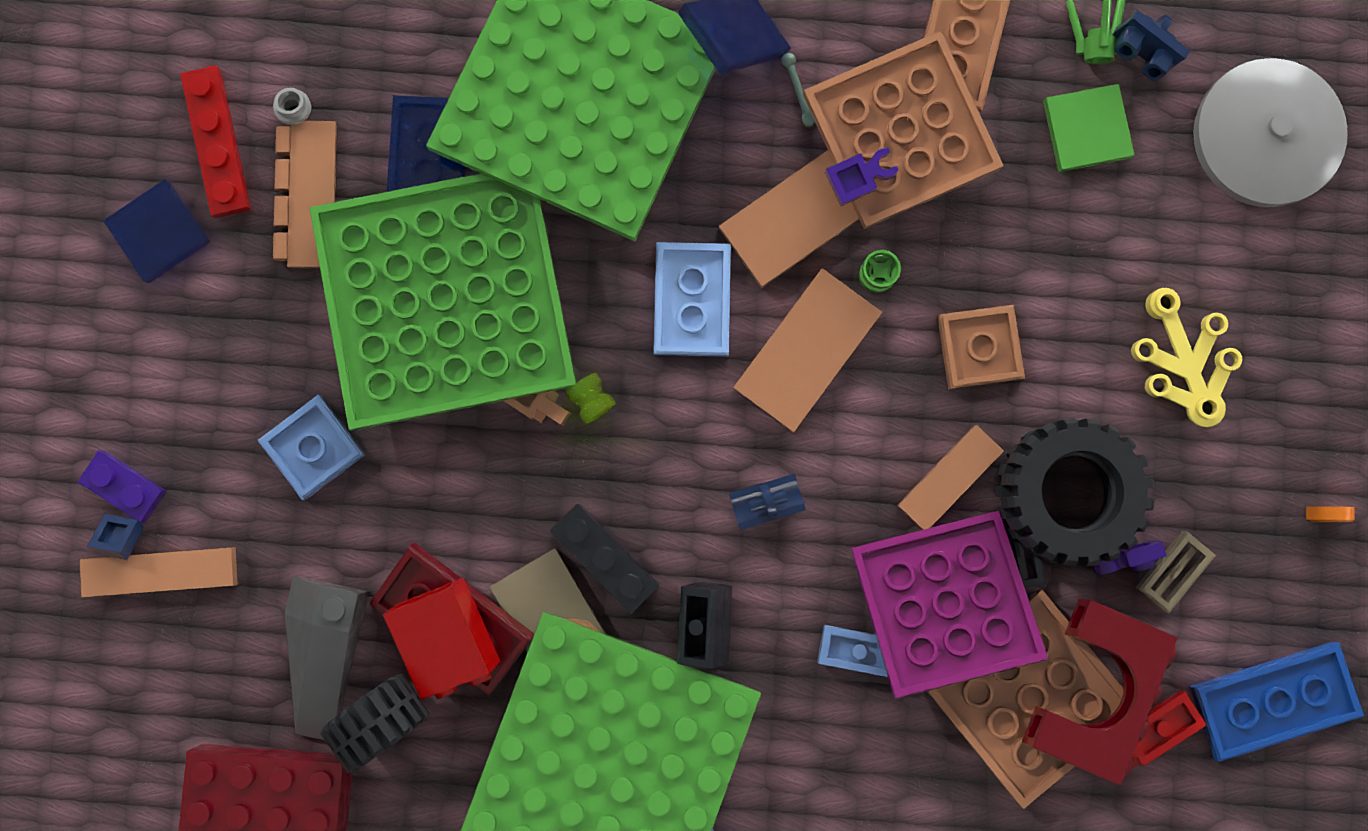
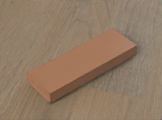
[897,425,1004,530]

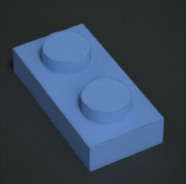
[817,625,888,677]

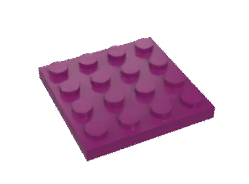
[851,511,1048,700]

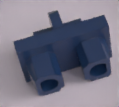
[1112,10,1190,81]
[729,473,806,530]

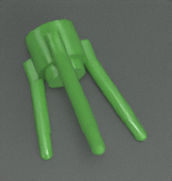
[1066,0,1126,64]

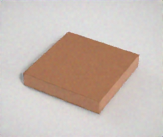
[937,305,1025,390]

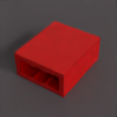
[383,577,501,699]

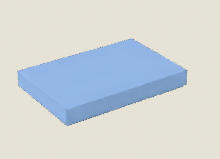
[654,242,731,357]

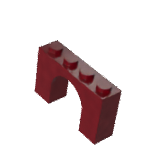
[1022,599,1177,786]

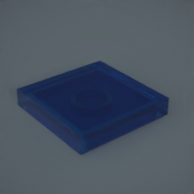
[103,179,210,284]

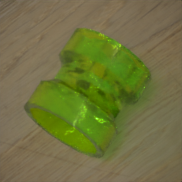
[565,372,617,424]

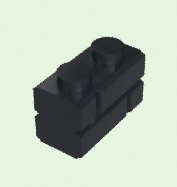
[677,582,732,669]

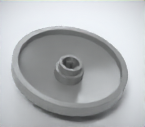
[1193,58,1348,207]

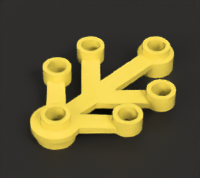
[1131,288,1242,427]

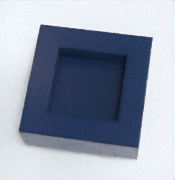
[87,514,144,560]

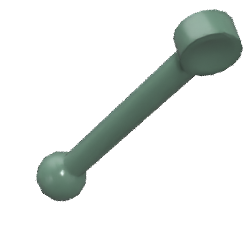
[781,53,815,127]

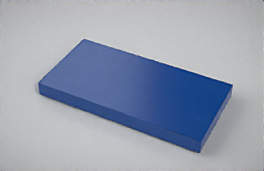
[1190,641,1364,762]

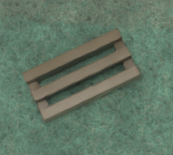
[1135,531,1216,614]

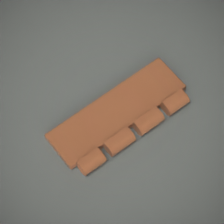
[273,121,337,268]

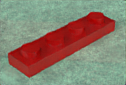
[180,65,252,218]

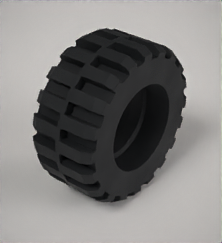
[995,418,1155,567]

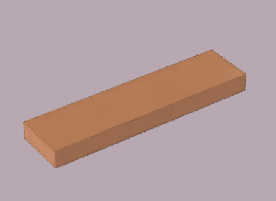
[80,547,238,597]

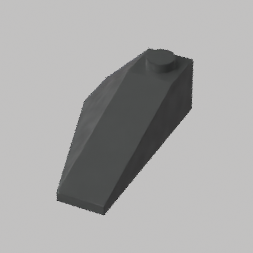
[285,576,369,740]

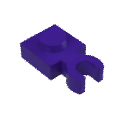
[825,148,899,206]
[1093,541,1167,575]

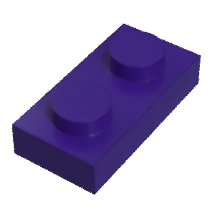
[77,450,166,523]

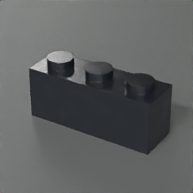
[550,503,659,614]

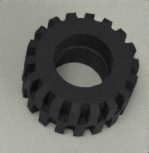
[320,674,430,773]

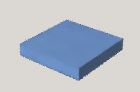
[258,395,366,500]

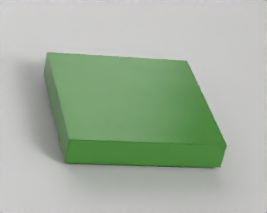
[1043,84,1134,172]

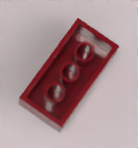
[178,744,352,831]

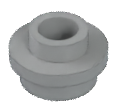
[273,88,311,125]

